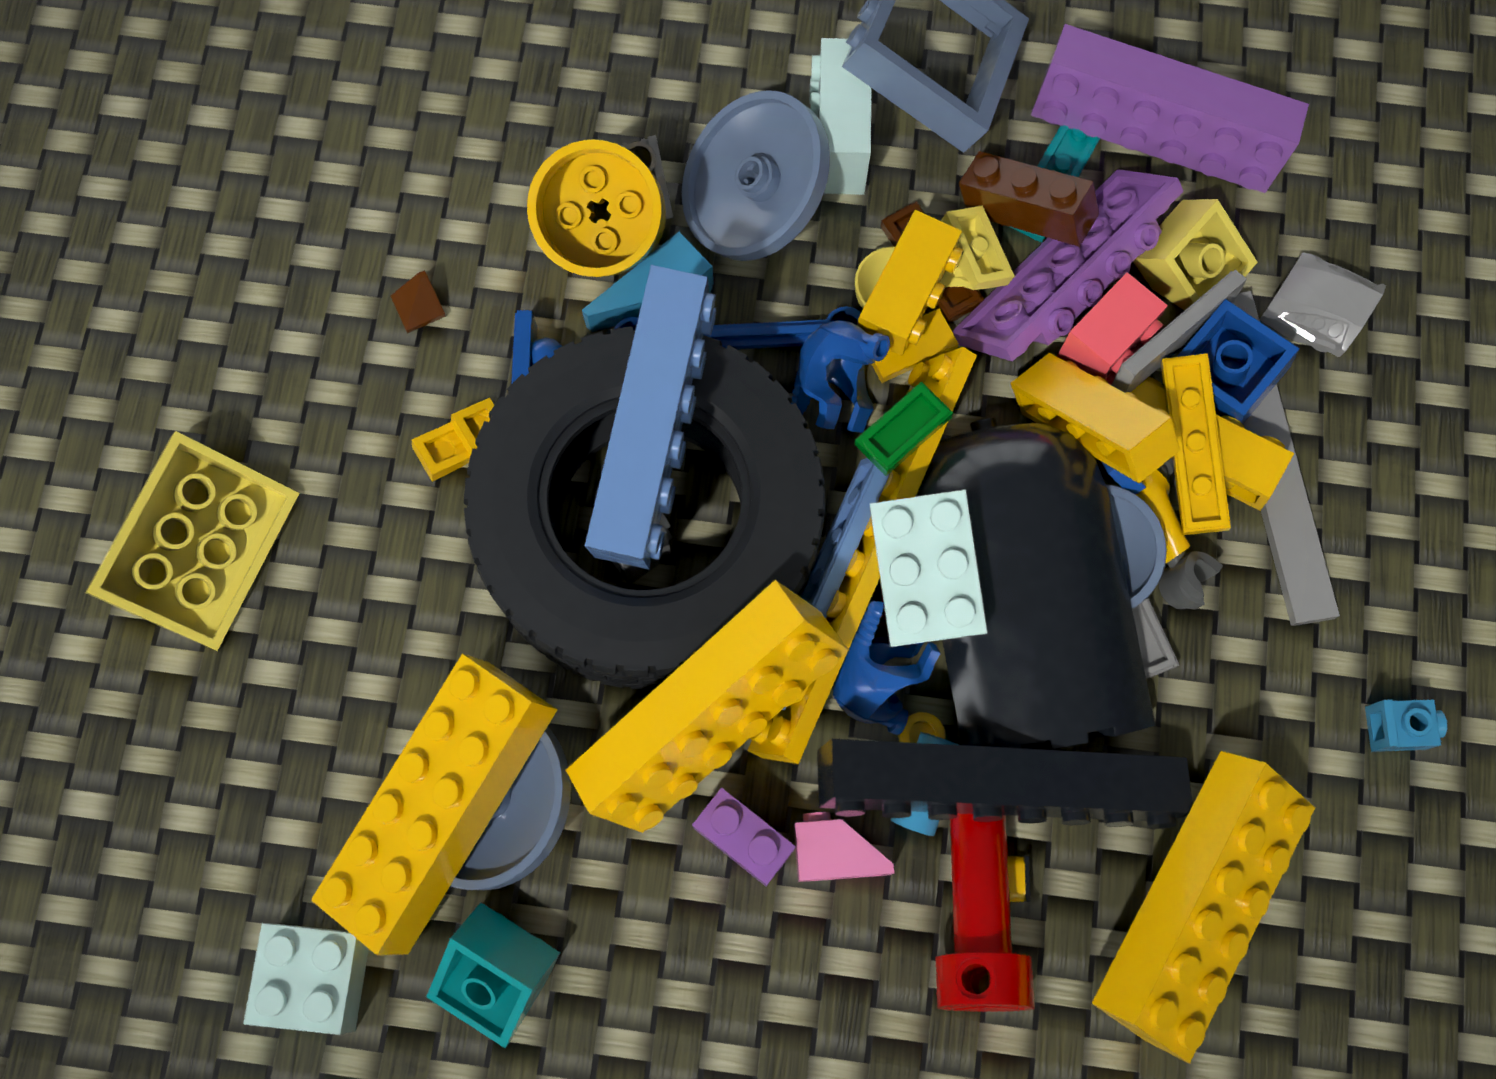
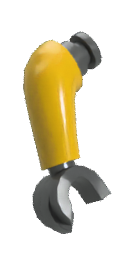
[1120,458,1223,610]

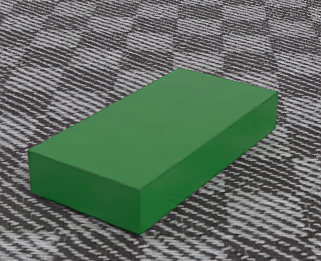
[855,381,953,476]

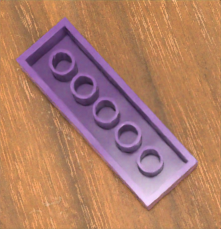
[1031,24,1309,193]

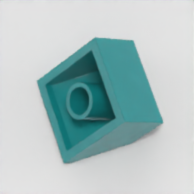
[426,902,560,1048]

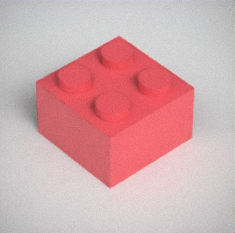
[1057,272,1168,385]

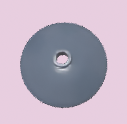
[1105,484,1167,609]

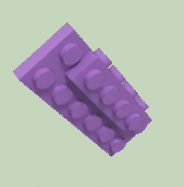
[952,169,1184,362]

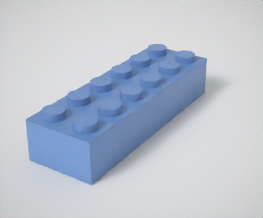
[585,265,716,569]

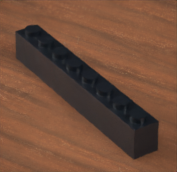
[817,738,1193,829]

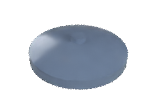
[682,90,830,261]
[450,727,571,890]

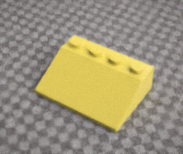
[85,431,300,651]

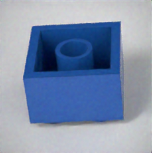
[1177,299,1300,424]

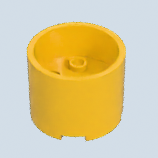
[527,140,666,277]

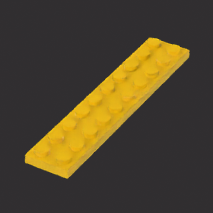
[747,347,977,764]

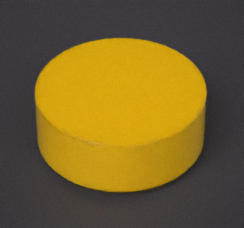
[898,712,945,743]

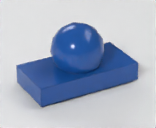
[511,310,562,384]

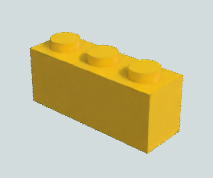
[857,210,964,356]

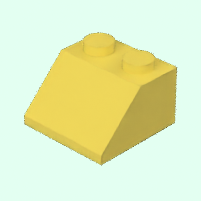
[1133,199,1258,311]

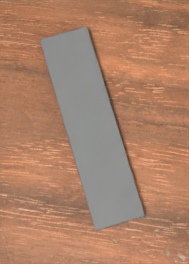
[1111,270,1247,393]

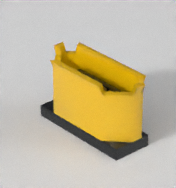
[1008,856,1031,902]

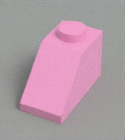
[794,812,894,882]

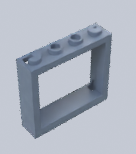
[842,0,1029,153]

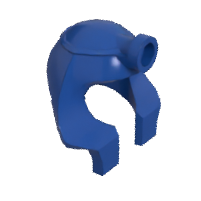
[791,321,890,433]
[832,601,940,735]

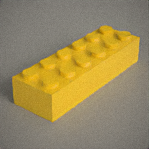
[566,580,849,833]
[311,654,558,955]
[1091,751,1315,1064]

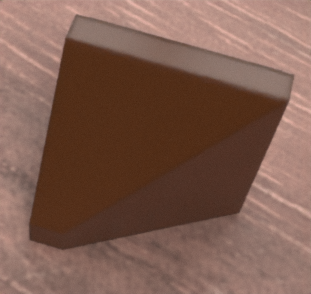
[391,270,446,333]

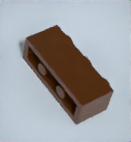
[959,151,1099,247]

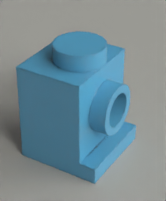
[1365,700,1447,752]

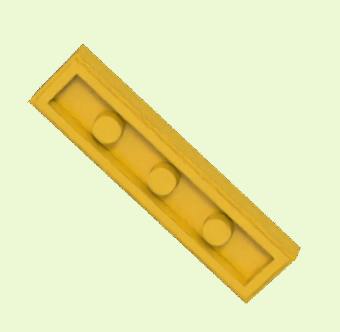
[1161,353,1231,535]

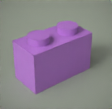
[692,787,796,887]

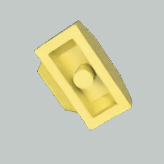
[940,206,1015,290]

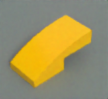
[412,397,494,482]

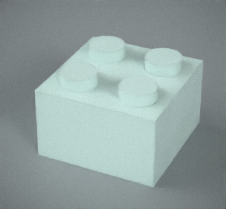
[243,923,369,1035]

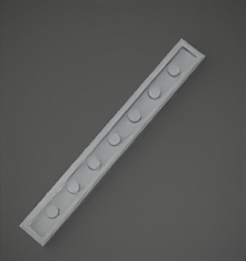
[1233,291,1340,626]

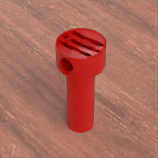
[936,813,1035,1012]

